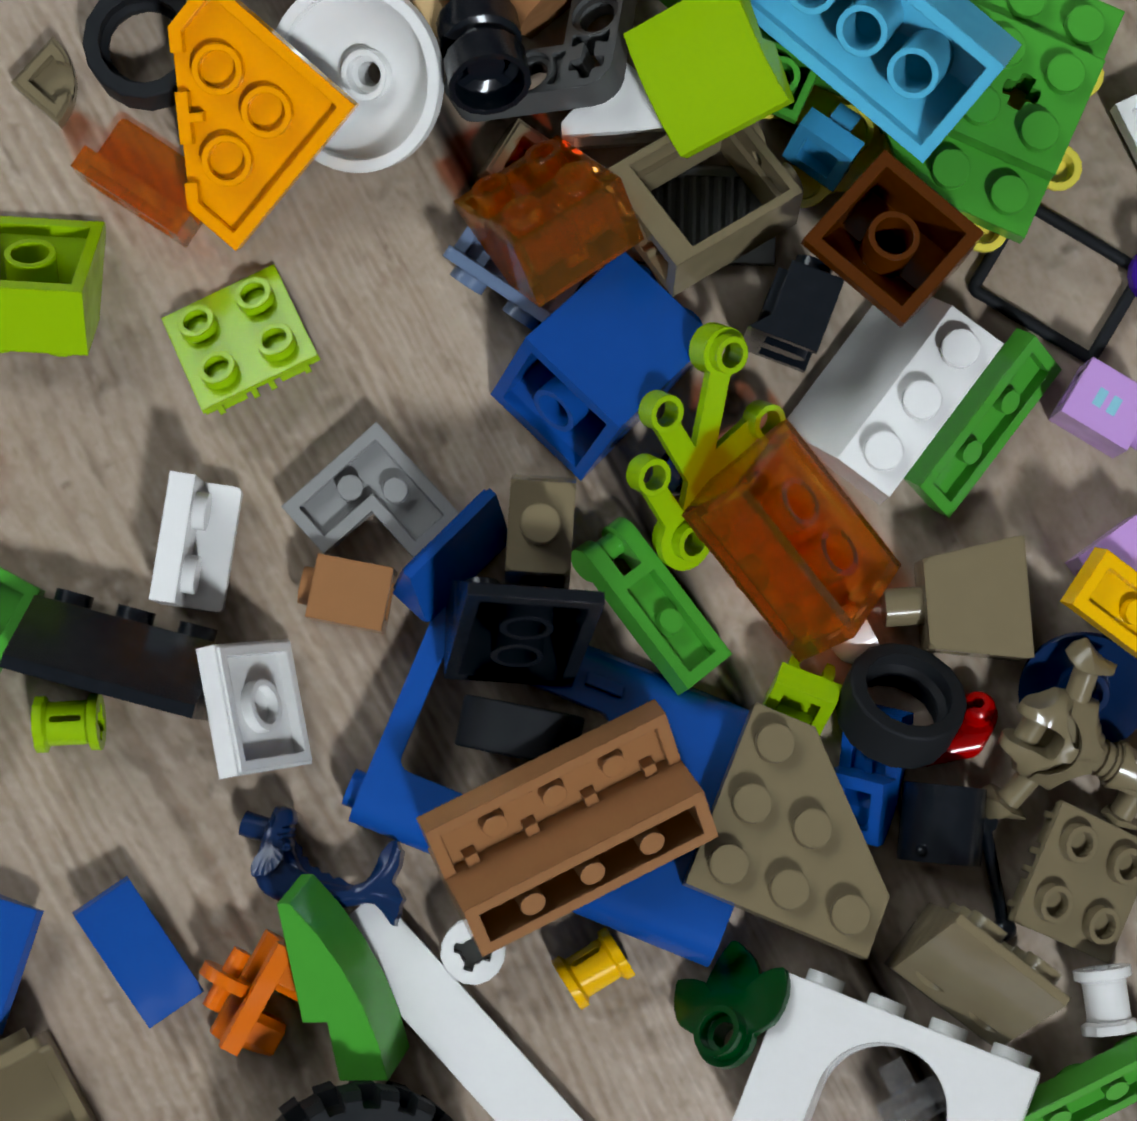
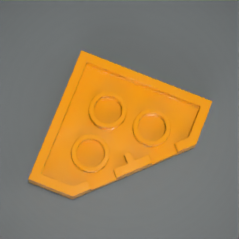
[167,0,359,251]

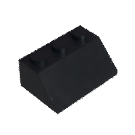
[0,588,218,721]

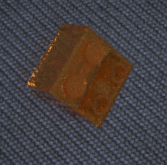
[453,135,644,308]

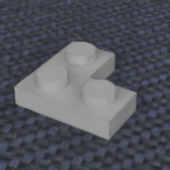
[281,422,459,558]

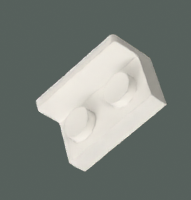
[149,471,243,613]

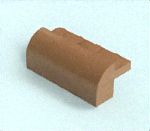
[416,699,719,957]

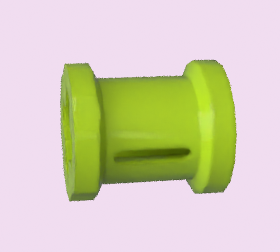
[31,693,106,753]

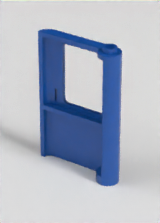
[342,606,749,967]

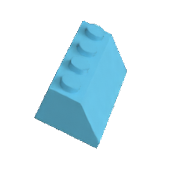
[750,0,1022,163]

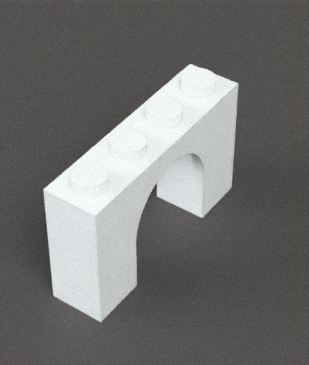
[732,968,1040,1121]

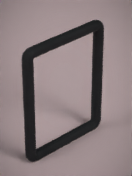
[968,204,1135,362]

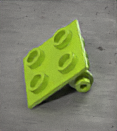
[161,264,321,415]

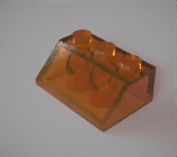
[681,419,901,662]

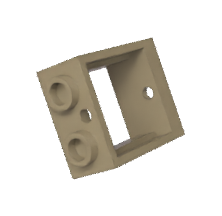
[601,122,804,297]

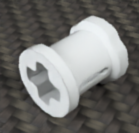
[1072,963,1137,1037]

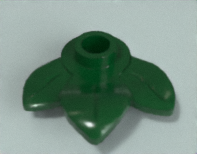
[674,940,791,1070]

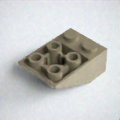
[884,902,1072,1046]

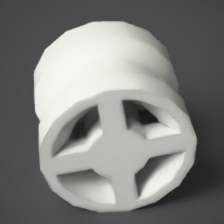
[440,920,506,985]

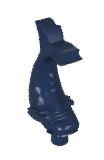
[239,806,407,926]

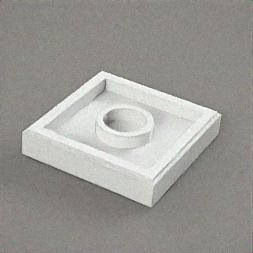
[196,638,312,779]

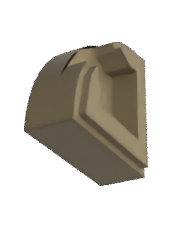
[11,37,78,129]

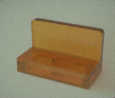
[71,119,203,248]

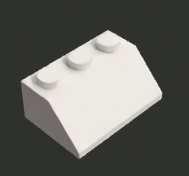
[782,297,1004,505]

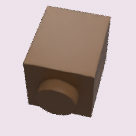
[297,553,398,635]

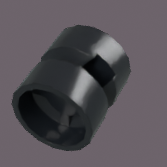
[436,0,531,115]

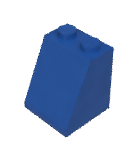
[491,250,703,481]

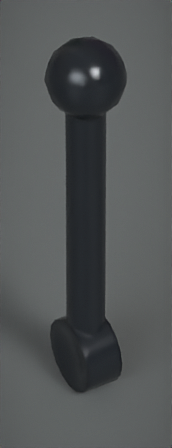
[983,817,1017,942]

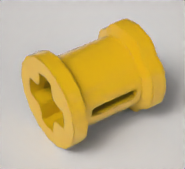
[551,927,636,1010]

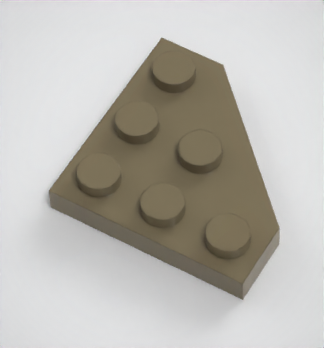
[682,702,890,959]

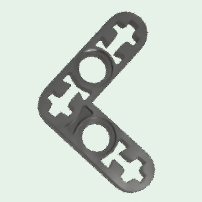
[444,0,637,122]

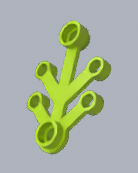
[626,322,786,571]

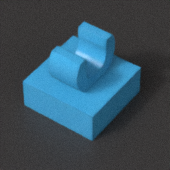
[781,103,865,192]

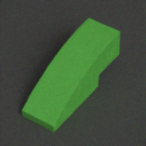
[277,874,409,1081]

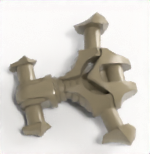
[983,637,1137,830]

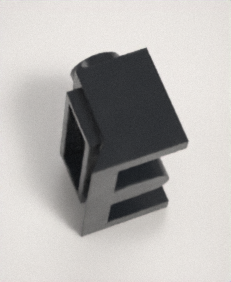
[743,254,844,373]

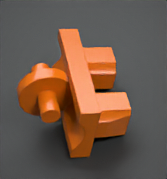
[199,929,298,1056]

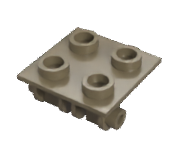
[1006,800,1137,964]

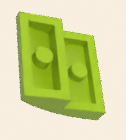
[623,0,795,159]

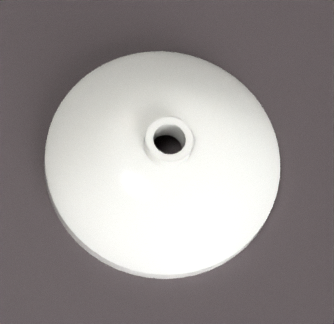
[276,0,445,173]

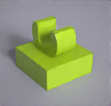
[762,651,843,736]

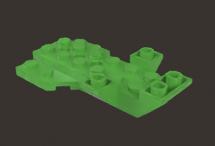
[659,0,1125,244]

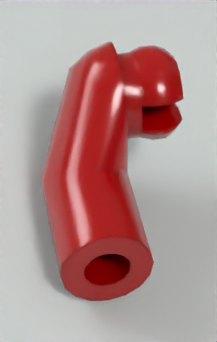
[922,691,998,768]

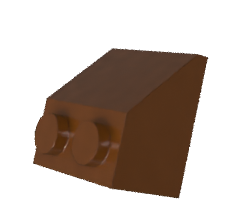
[801,149,984,328]

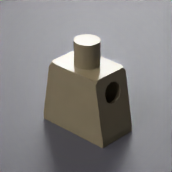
[505,474,576,589]
[881,535,1035,661]

